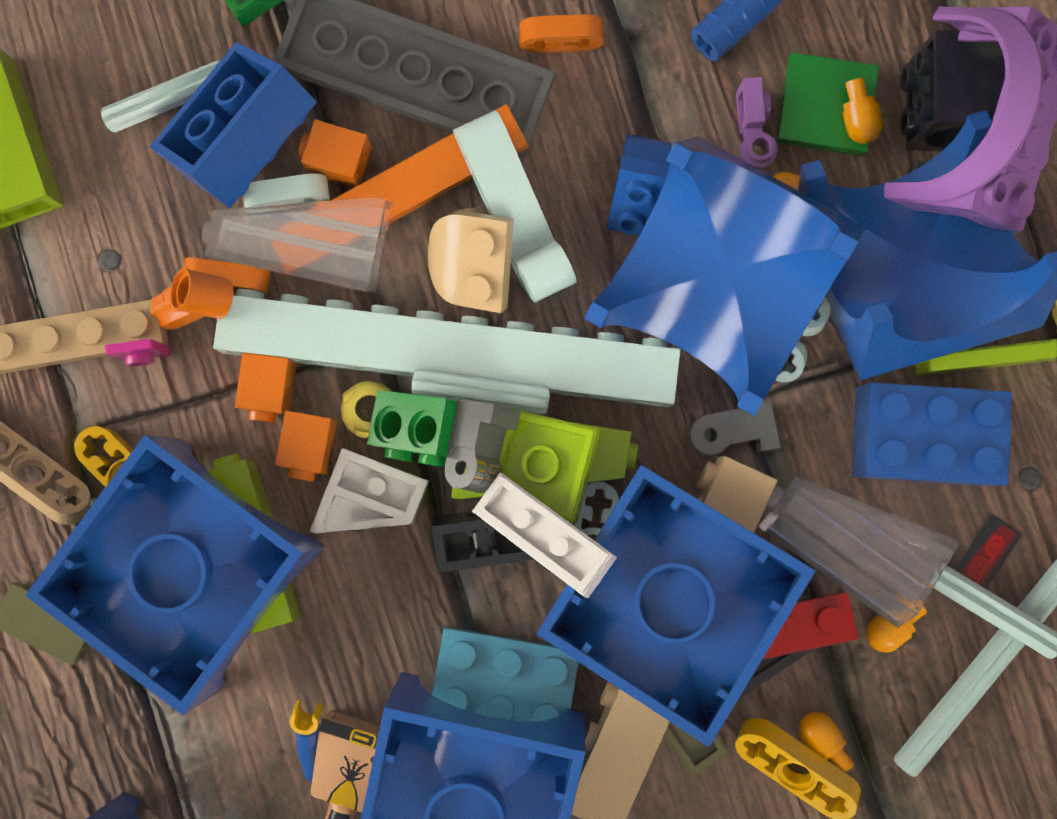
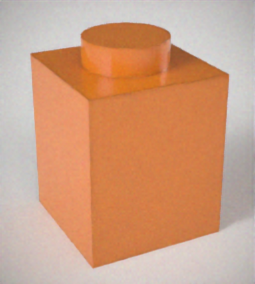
[298,119,373,188]
[235,353,297,423]
[275,410,338,482]

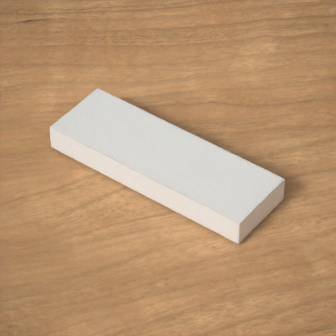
[472,472,617,598]

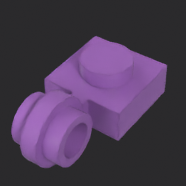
[736,77,778,170]

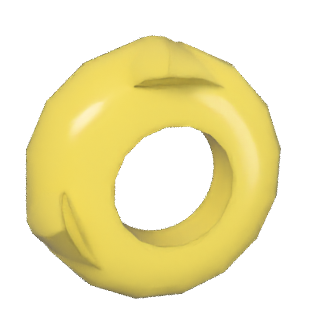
[340,380,392,439]

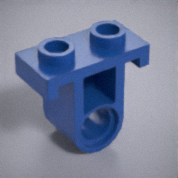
[606,134,671,236]

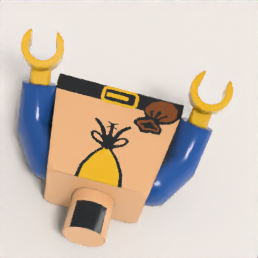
[289,700,380,819]

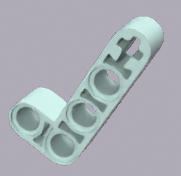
[453,110,577,303]

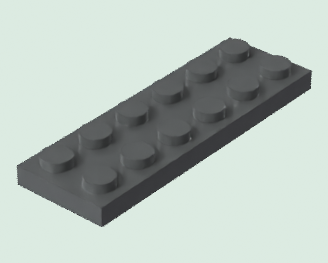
[273,0,555,159]

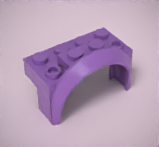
[884,6,1057,232]

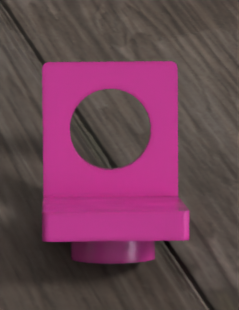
[105,329,171,367]

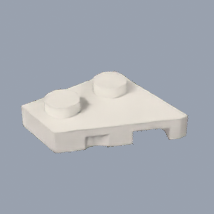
[310,448,429,534]

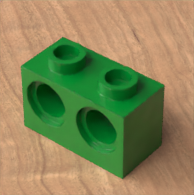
[367,390,457,468]

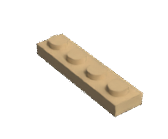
[0,300,168,374]

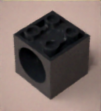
[900,30,1005,151]

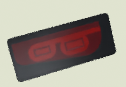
[955,515,1021,589]

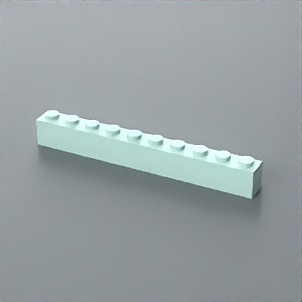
[213,289,680,408]

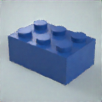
[149,42,316,209]
[852,382,1012,487]

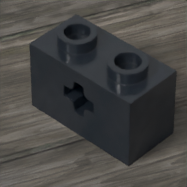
[432,511,533,573]

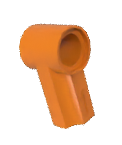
[150,268,234,330]

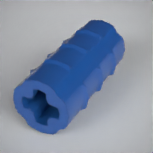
[691,0,781,62]

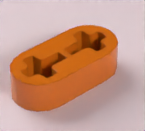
[519,14,604,53]
[184,258,271,295]

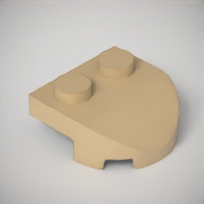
[428,208,514,313]

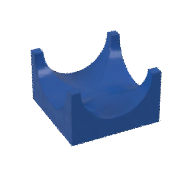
[798,110,1057,380]
[584,136,866,416]
[25,435,325,715]
[537,465,816,747]
[361,672,585,819]

